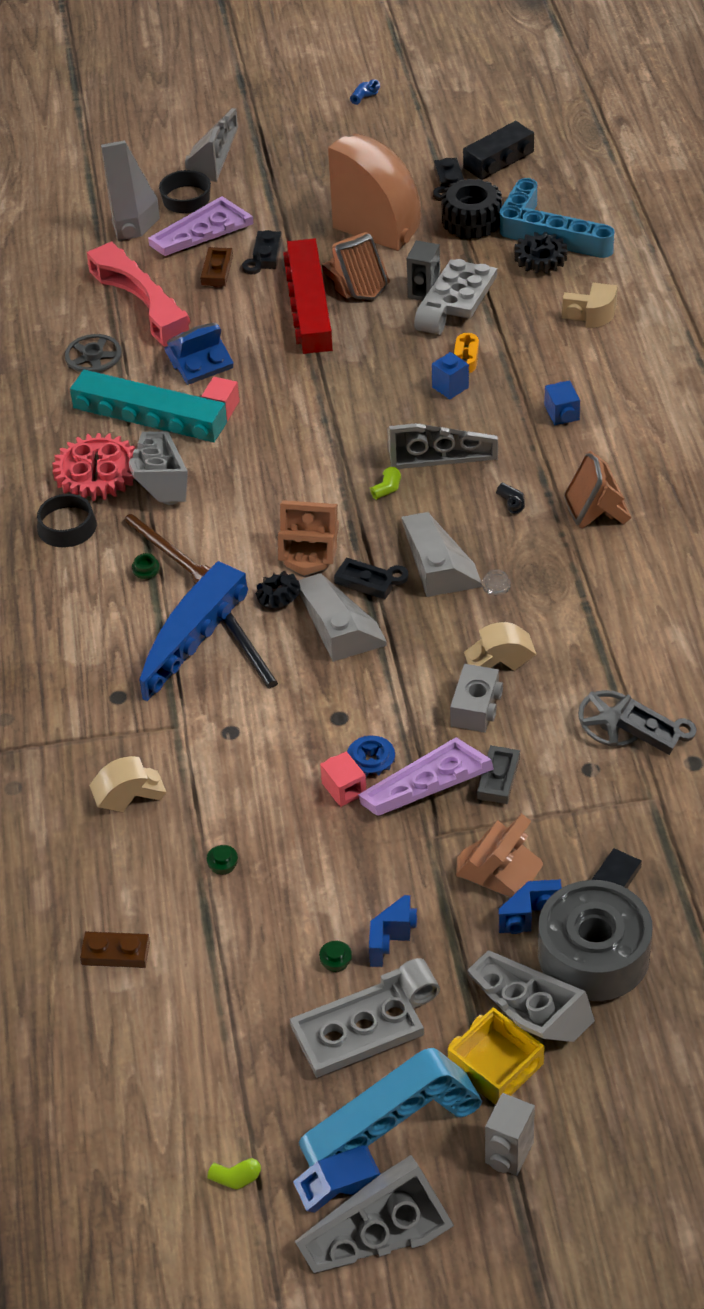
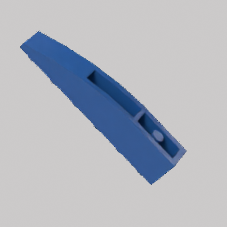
[139,561,248,701]

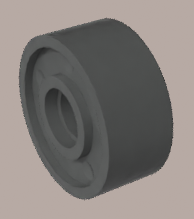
[538,880,653,1001]

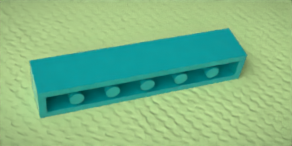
[70,370,227,443]

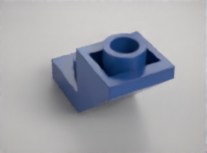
[499,879,562,934]
[369,895,417,967]
[293,1145,380,1213]

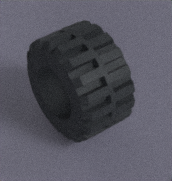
[441,179,502,239]

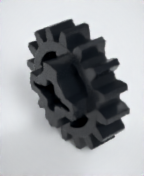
[514,232,568,274]

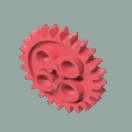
[52,433,135,501]

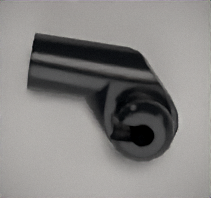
[496,482,525,514]

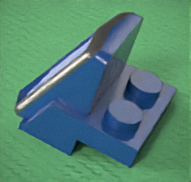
[164,322,234,385]

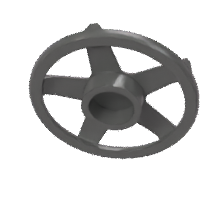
[65,334,122,373]
[578,690,638,746]

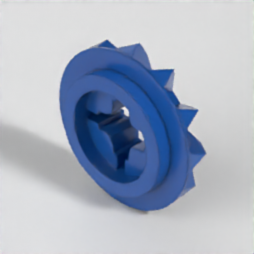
[347,735,395,777]

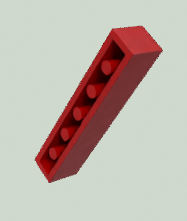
[283,238,333,354]

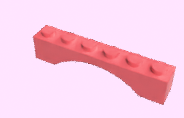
[86,241,190,347]

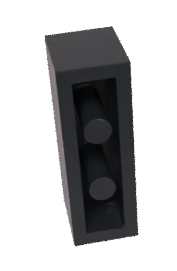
[463,120,534,180]

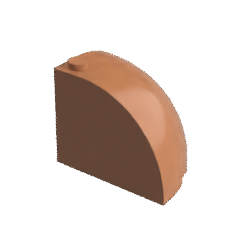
[328,133,421,251]

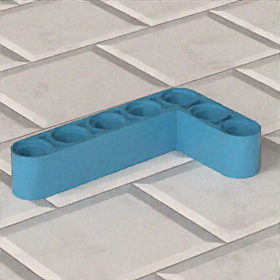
[500,178,615,258]
[299,1048,482,1167]

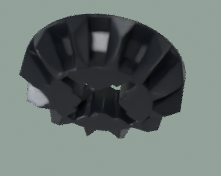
[255,571,300,608]

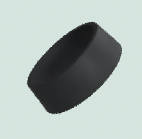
[159,170,211,213]
[37,494,97,548]

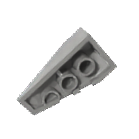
[185,108,238,182]
[101,140,160,241]
[387,423,498,469]
[129,431,188,505]
[401,512,482,597]
[299,573,387,662]
[467,950,595,1042]
[295,1155,454,1273]

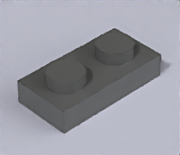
[477,745,520,804]

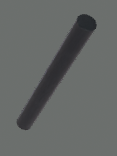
[222,613,278,689]

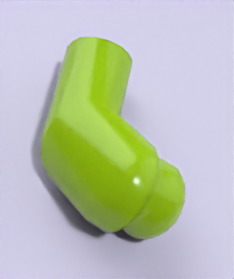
[370,466,401,500]
[207,1158,261,1190]

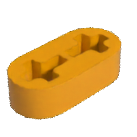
[454,333,479,373]

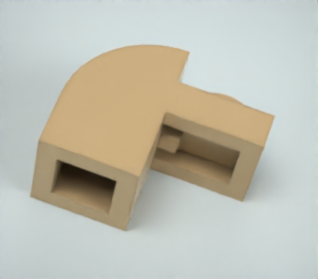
[562,283,618,328]
[464,622,537,671]
[89,756,166,812]

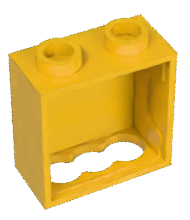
[447,1007,544,1105]

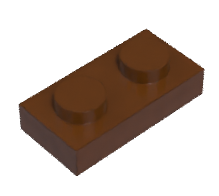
[200,247,233,287]
[80,931,150,968]

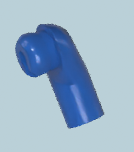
[350,79,380,105]

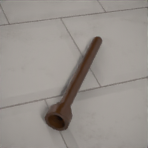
[125,514,211,584]

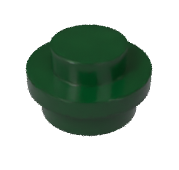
[132,553,160,579]
[206,845,238,875]
[319,940,352,972]

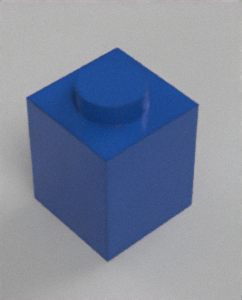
[432,352,469,399]
[544,380,580,426]

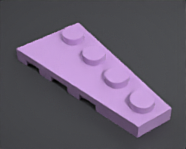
[148,196,254,256]
[358,737,494,816]

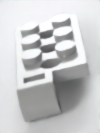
[414,259,497,335]
[290,958,440,1078]

